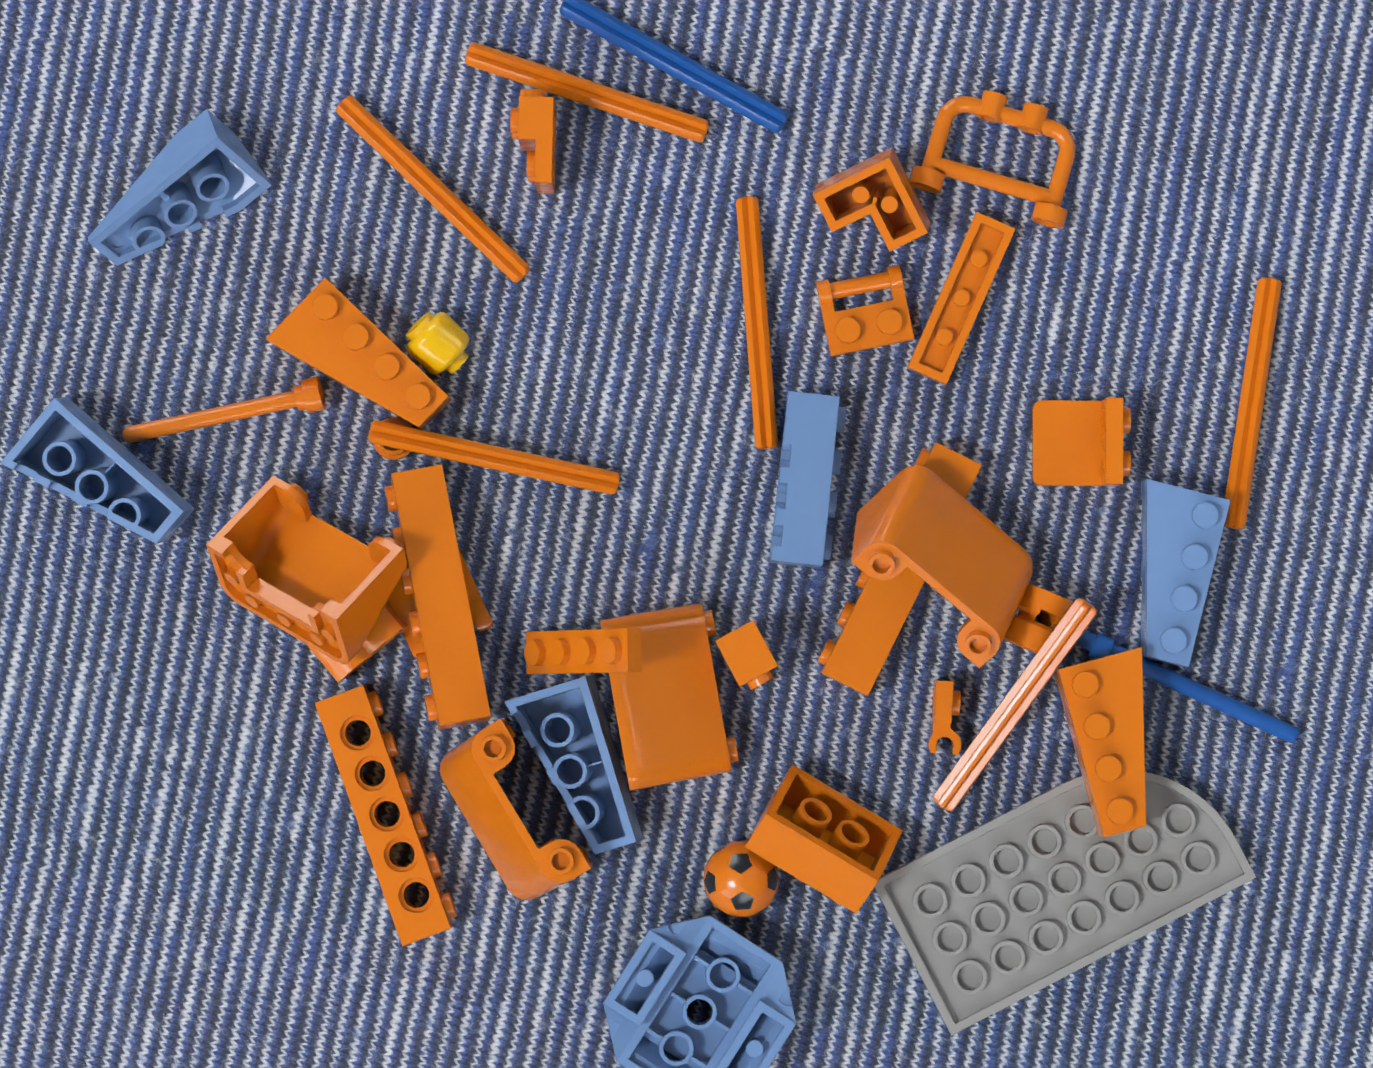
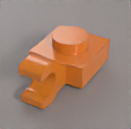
[928,680,961,755]

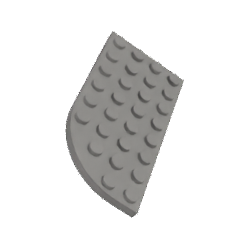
[875,772,1256,1036]

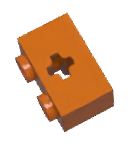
[714,620,778,690]

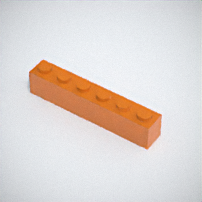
[817,442,982,696]
[384,464,491,730]

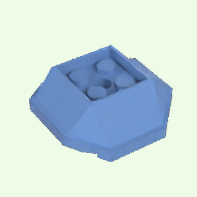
[603,914,796,1068]

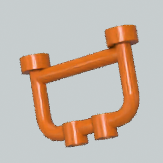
[909,90,1076,229]

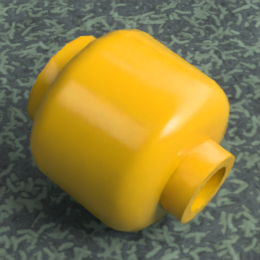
[405,311,469,375]

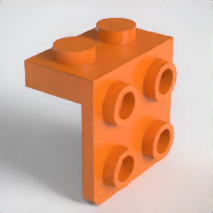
[1032,398,1131,486]

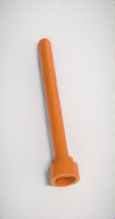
[122,376,326,443]

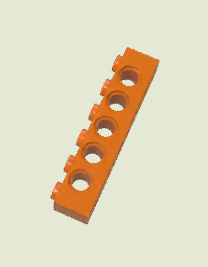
[315,685,457,946]

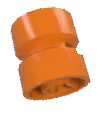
[1004,584,1073,653]

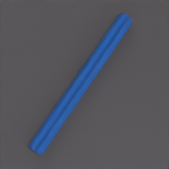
[560,0,788,133]

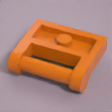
[815,265,914,357]

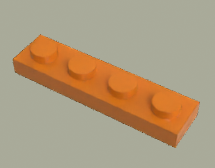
[907,212,1015,385]
[524,628,642,674]

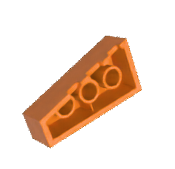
[1054,647,1146,838]

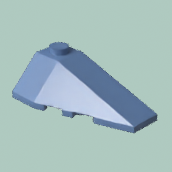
[88,109,272,266]

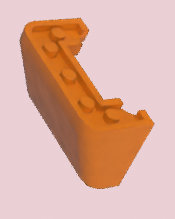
[851,465,1033,668]
[206,475,407,664]
[600,603,739,791]
[440,717,593,900]

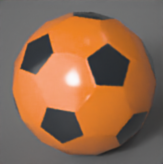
[704,841,779,917]

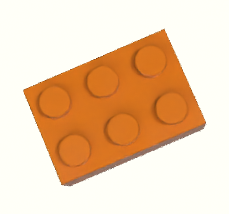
[745,764,903,914]

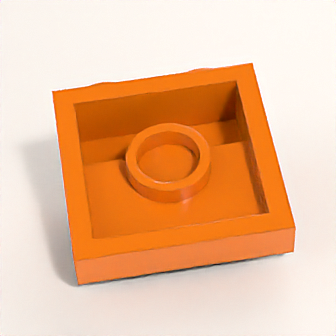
[510,89,557,194]

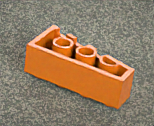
[266,278,451,430]

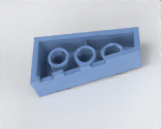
[769,391,847,568]
[0,397,195,544]
[504,675,643,854]

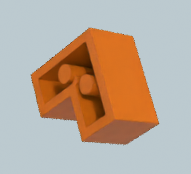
[813,147,930,252]

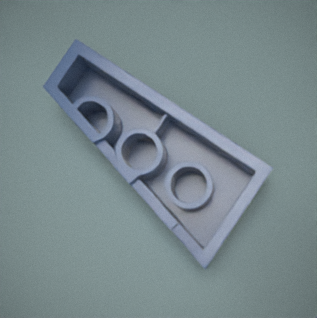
[1141,479,1230,667]

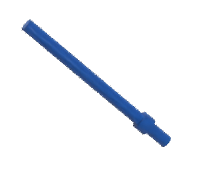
[1075,631,1299,744]

